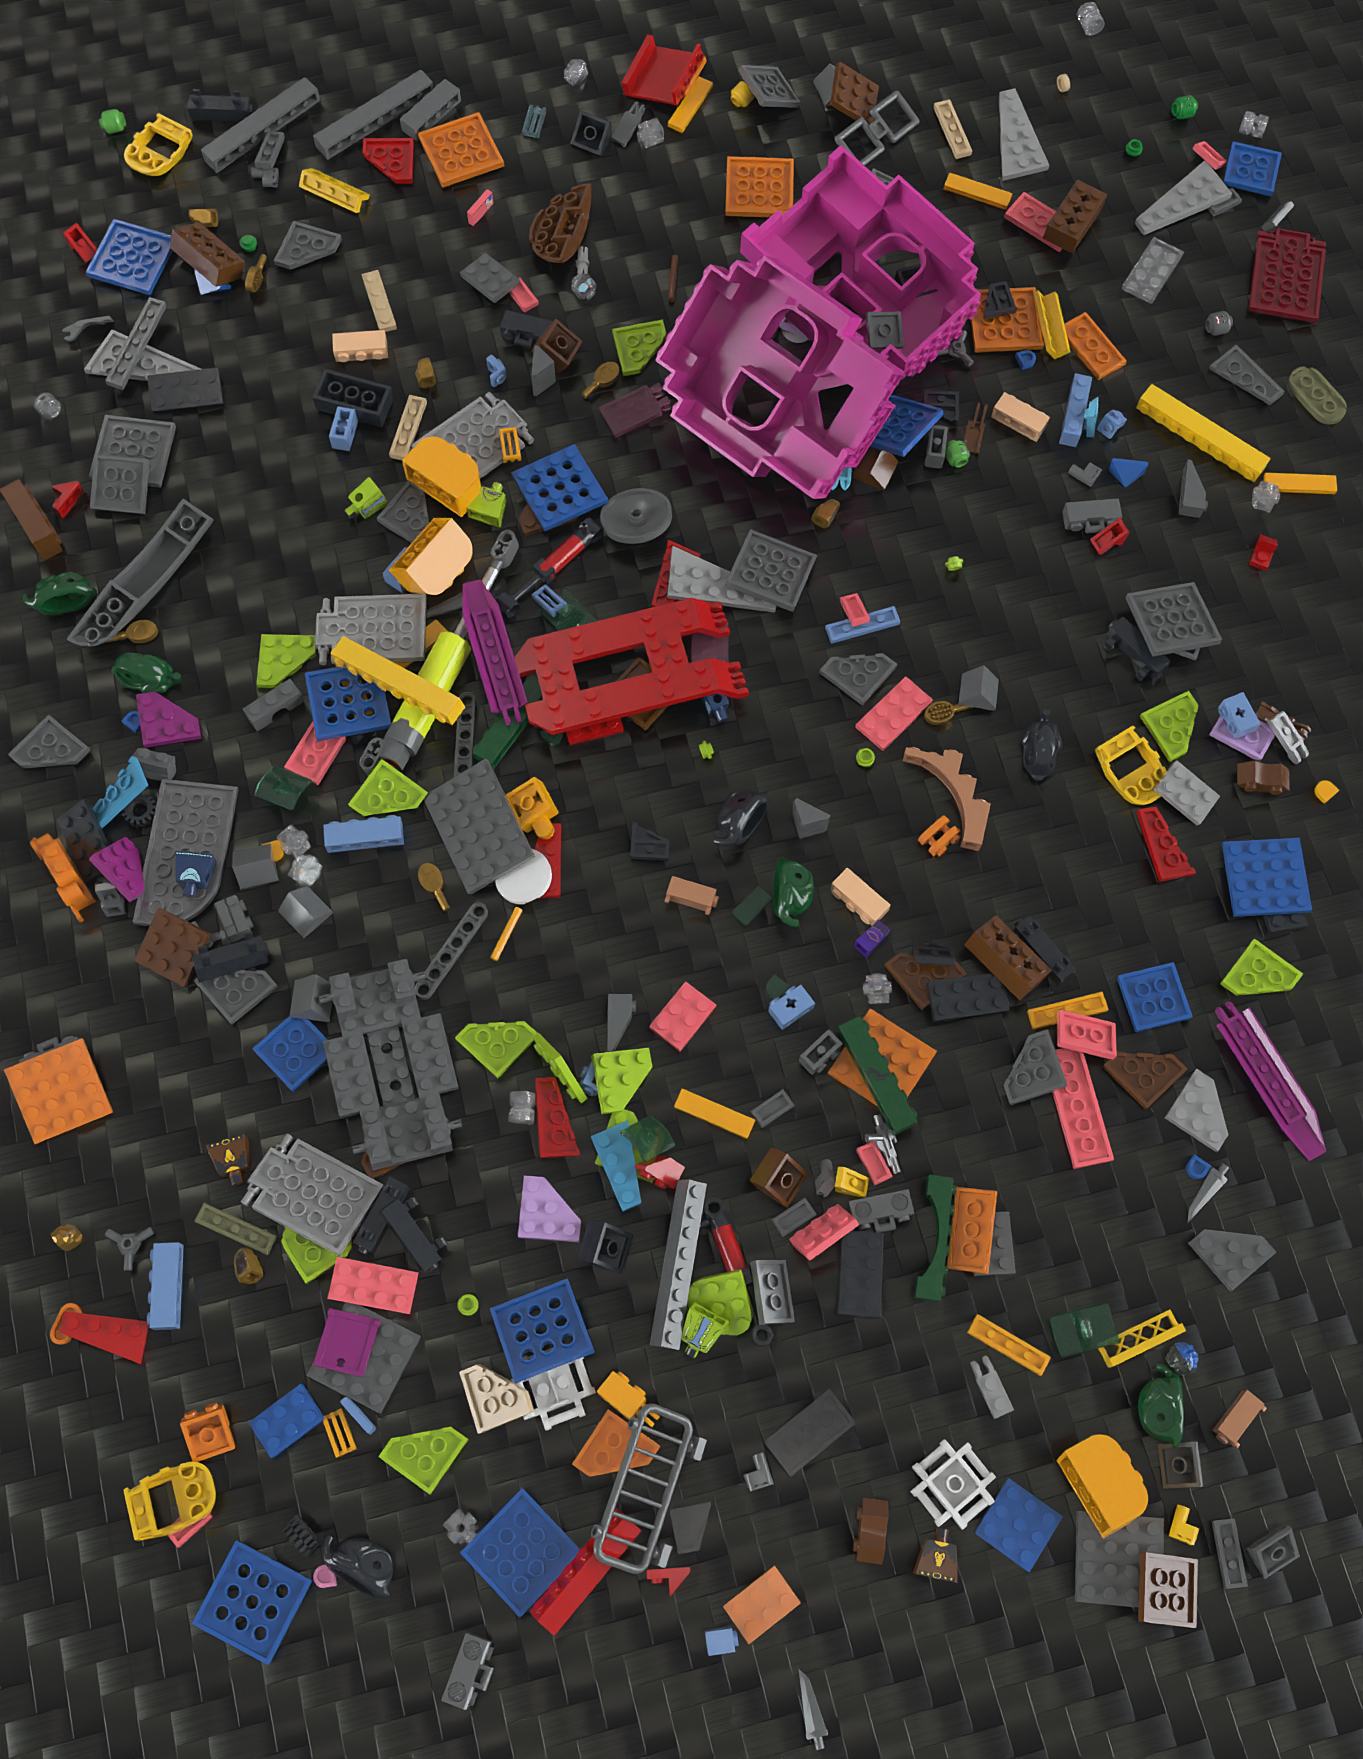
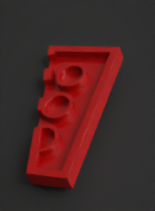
[652,540,701,607]
[1136,807,1196,882]
[535,823,561,898]
[535,1077,581,1158]
[60,1311,149,1365]

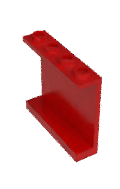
[621,35,704,105]

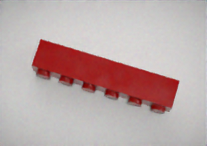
[529,1508,641,1635]

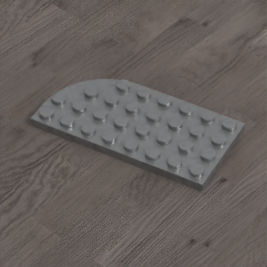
[133,779,239,926]

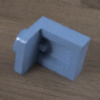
[486,355,507,387]
[1097,410,1127,439]
[579,1062,598,1096]

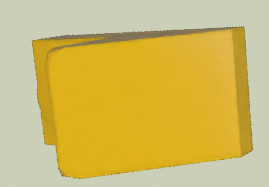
[835,1167,869,1198]

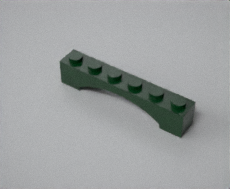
[913,1174,956,1303]

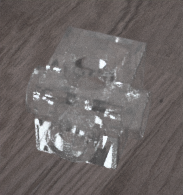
[637,118,664,148]
[1252,481,1280,513]
[277,825,311,859]
[288,854,323,886]
[863,973,892,1004]
[443,1509,478,1544]

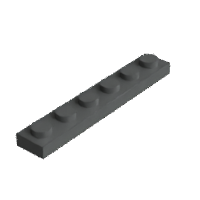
[105,297,167,390]

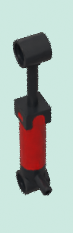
[496,518,604,618]
[699,1197,773,1347]

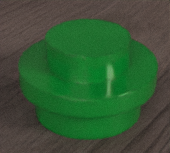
[1126,139,1143,156]
[239,235,257,252]

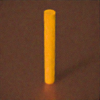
[490,907,522,961]

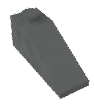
[1179,460,1208,518]
[607,994,636,1052]

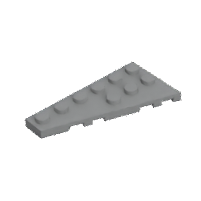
[999,88,1049,181]
[84,330,200,381]
[667,546,776,612]

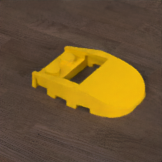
[124,113,193,176]
[1095,726,1167,805]
[123,1462,216,1541]

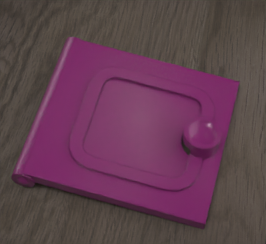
[313,1308,380,1377]

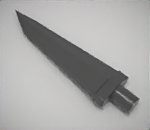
[426,592,463,618]
[1188,1163,1229,1222]
[799,1669,828,1750]

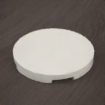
[495,849,552,904]

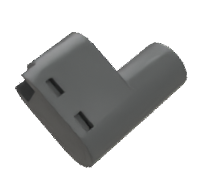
[251,167,279,187]
[1068,463,1102,487]
[815,1159,835,1197]
[744,1452,774,1492]

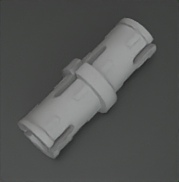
[576,246,589,282]

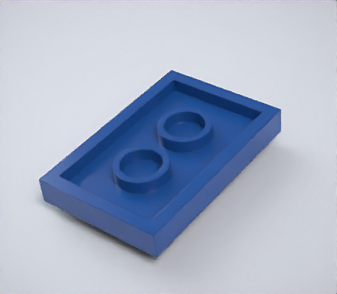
[249,1384,325,1458]

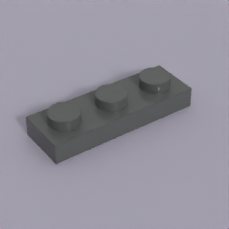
[255,131,285,169]
[1212,1518,1248,1589]

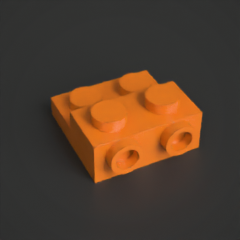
[180,1403,235,1462]

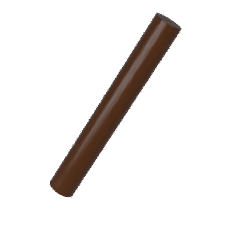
[668,255,678,302]

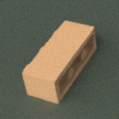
[332,330,388,362]
[991,392,1050,442]
[830,868,890,925]

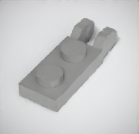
[1267,711,1309,764]
[970,1356,1014,1419]

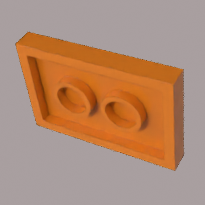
[723,1566,801,1644]

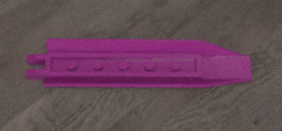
[462,579,528,726]
[1215,1002,1326,1161]

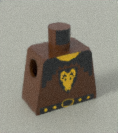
[206,1134,251,1186]
[913,1527,957,1583]

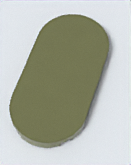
[1288,367,1347,424]

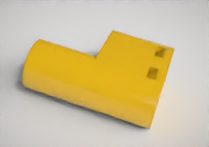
[1169,1505,1199,1546]

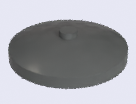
[600,488,672,544]

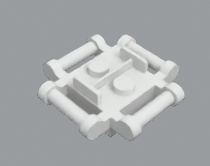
[511,1348,596,1430]
[910,1439,996,1530]

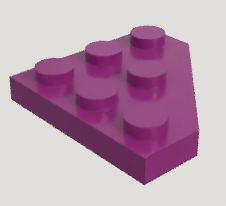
[136,692,201,748]
[89,837,145,902]

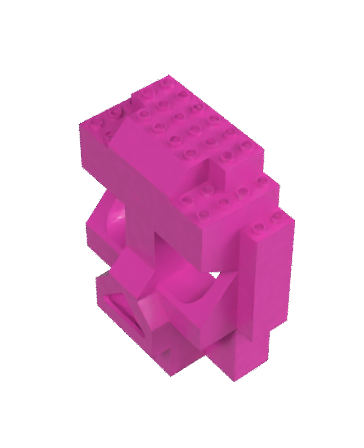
[740,145,981,379]
[655,255,905,499]

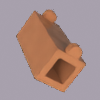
[665,876,719,915]
[1212,1390,1267,1449]

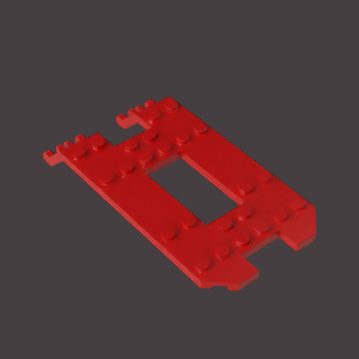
[514,597,749,735]

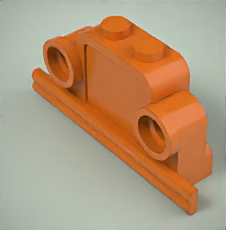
[30,833,96,922]

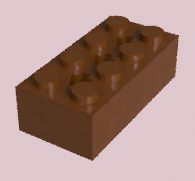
[1043,179,1107,254]
[170,222,245,287]
[0,479,63,561]
[964,915,1052,1000]

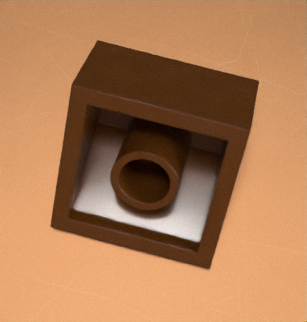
[531,319,583,373]
[750,1147,809,1208]

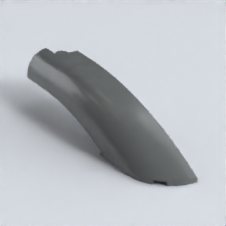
[67,499,214,646]

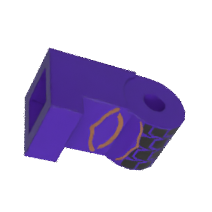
[854,920,891,958]

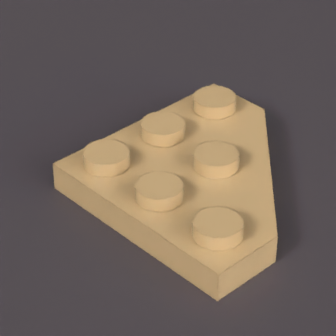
[460,1364,534,1434]

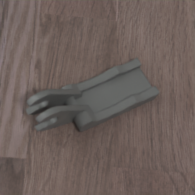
[611,102,645,147]
[62,316,114,341]

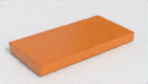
[1064,312,1127,380]
[947,1187,997,1274]

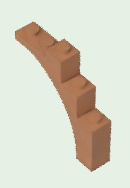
[903,747,991,851]

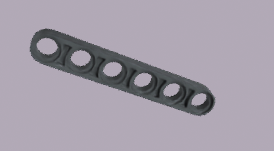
[454,692,476,777]
[414,902,488,1000]

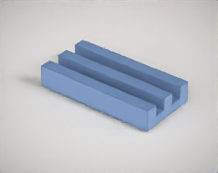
[531,584,568,617]
[340,1397,376,1435]

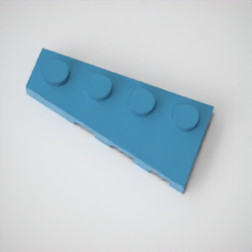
[92,756,148,829]
[591,1121,641,1212]

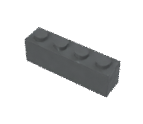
[400,79,461,141]

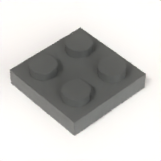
[865,312,904,349]

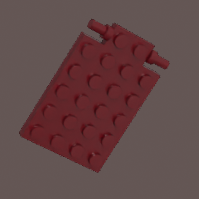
[1248,228,1326,323]

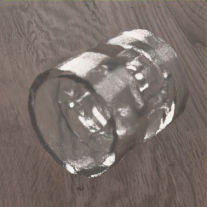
[1077,2,1105,36]
[1239,111,1269,138]
[508,1091,536,1124]

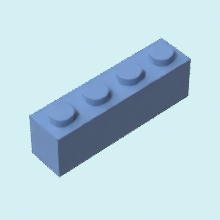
[1059,373,1092,447]
[324,815,404,853]
[147,1242,184,1330]

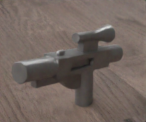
[865,1114,901,1174]

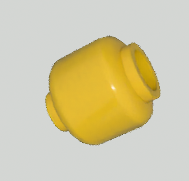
[731,81,755,107]

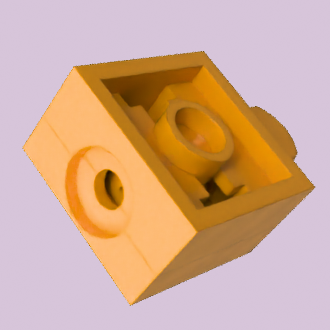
[506,777,559,839]
[597,1371,660,1427]

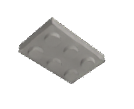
[1154,761,1220,825]

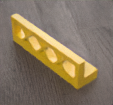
[299,168,370,213]
[1034,290,1070,359]
[1097,1310,1186,1368]

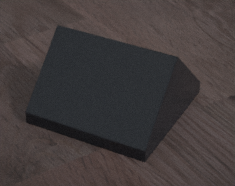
[571,110,612,156]

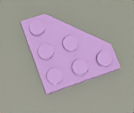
[518,1176,581,1242]

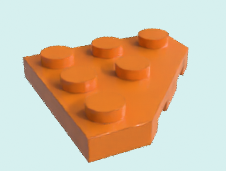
[572,1409,661,1477]

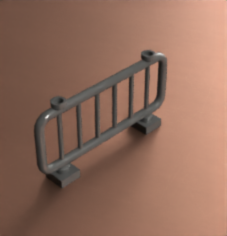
[591,1403,707,1574]

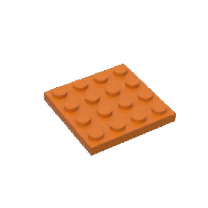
[418,112,504,188]
[725,156,794,217]
[970,287,1044,352]
[828,1009,937,1105]
[4,1038,113,1144]

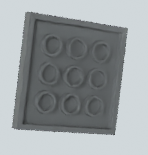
[89,415,176,488]
[725,529,817,612]
[1126,582,1222,656]
[306,1302,421,1414]
[1075,1511,1164,1607]

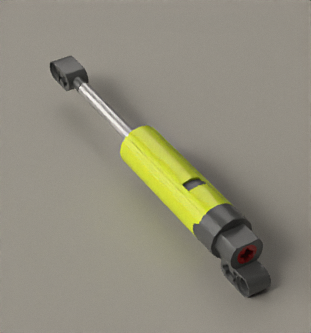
[359,530,519,776]

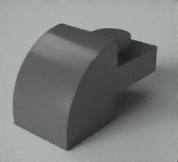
[95,882,126,917]

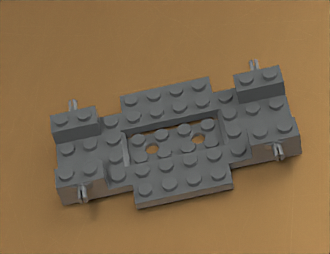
[319,959,462,1171]

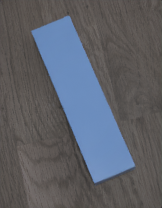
[825,606,900,644]

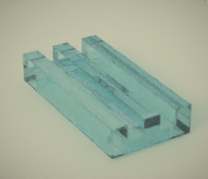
[522,105,546,138]

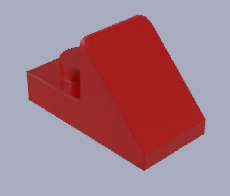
[63,223,97,263]
[52,481,84,519]
[1090,518,1130,555]
[1249,534,1278,571]
[647,1567,690,1596]

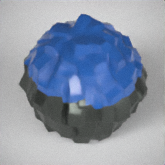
[1165,1342,1199,1376]

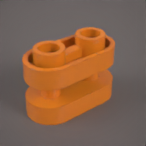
[918,815,961,856]

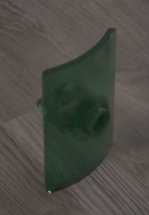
[539,589,598,631]
[254,766,312,810]
[620,1116,675,1162]
[1049,1303,1120,1357]

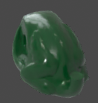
[22,572,97,615]
[112,653,181,694]
[773,857,814,927]
[1138,1363,1184,1448]

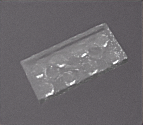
[1122,237,1184,304]

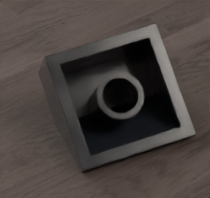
[577,1220,633,1274]

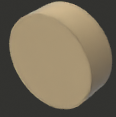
[1057,74,1070,92]

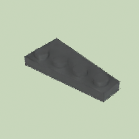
[1209,345,1284,405]

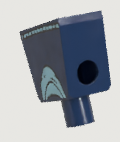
[701,693,729,722]
[175,851,216,898]

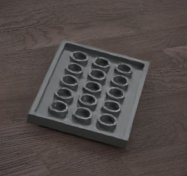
[424,759,535,895]

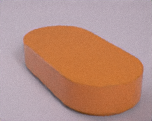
[50,1303,82,1345]

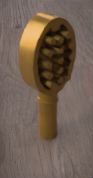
[245,254,267,292]
[581,362,619,398]
[107,620,158,643]
[924,701,973,725]
[418,863,450,911]

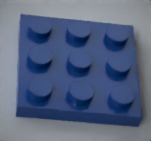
[1223,141,1282,196]
[1117,962,1193,1032]
[253,1016,327,1092]
[974,1478,1063,1572]

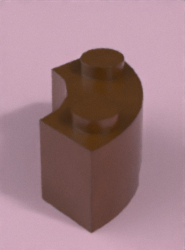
[1237,761,1289,795]
[853,1498,889,1565]

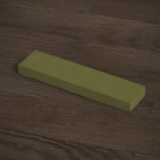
[195,1203,278,1255]

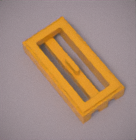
[499,427,521,463]
[323,1408,357,1458]

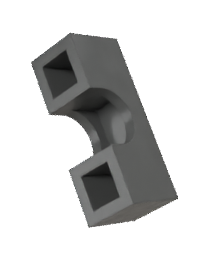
[243,679,304,732]

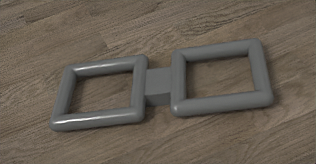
[835,91,920,166]

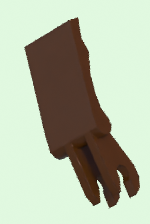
[963,402,988,454]
[1255,701,1311,741]

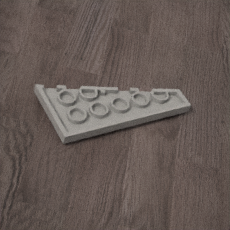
[1135,161,1232,235]

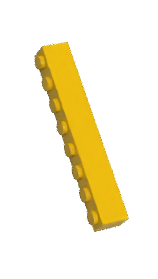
[1136,384,1271,482]
[330,636,465,725]

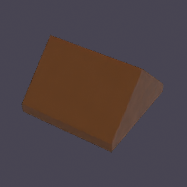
[852,447,898,491]

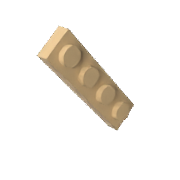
[933,99,972,159]
[362,270,397,332]
[389,395,427,460]

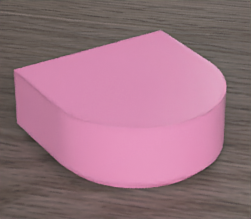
[313,1564,337,1588]

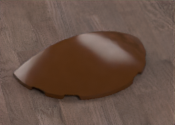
[529,183,592,263]

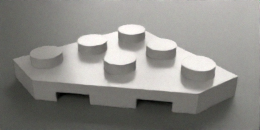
[1165,1069,1228,1152]

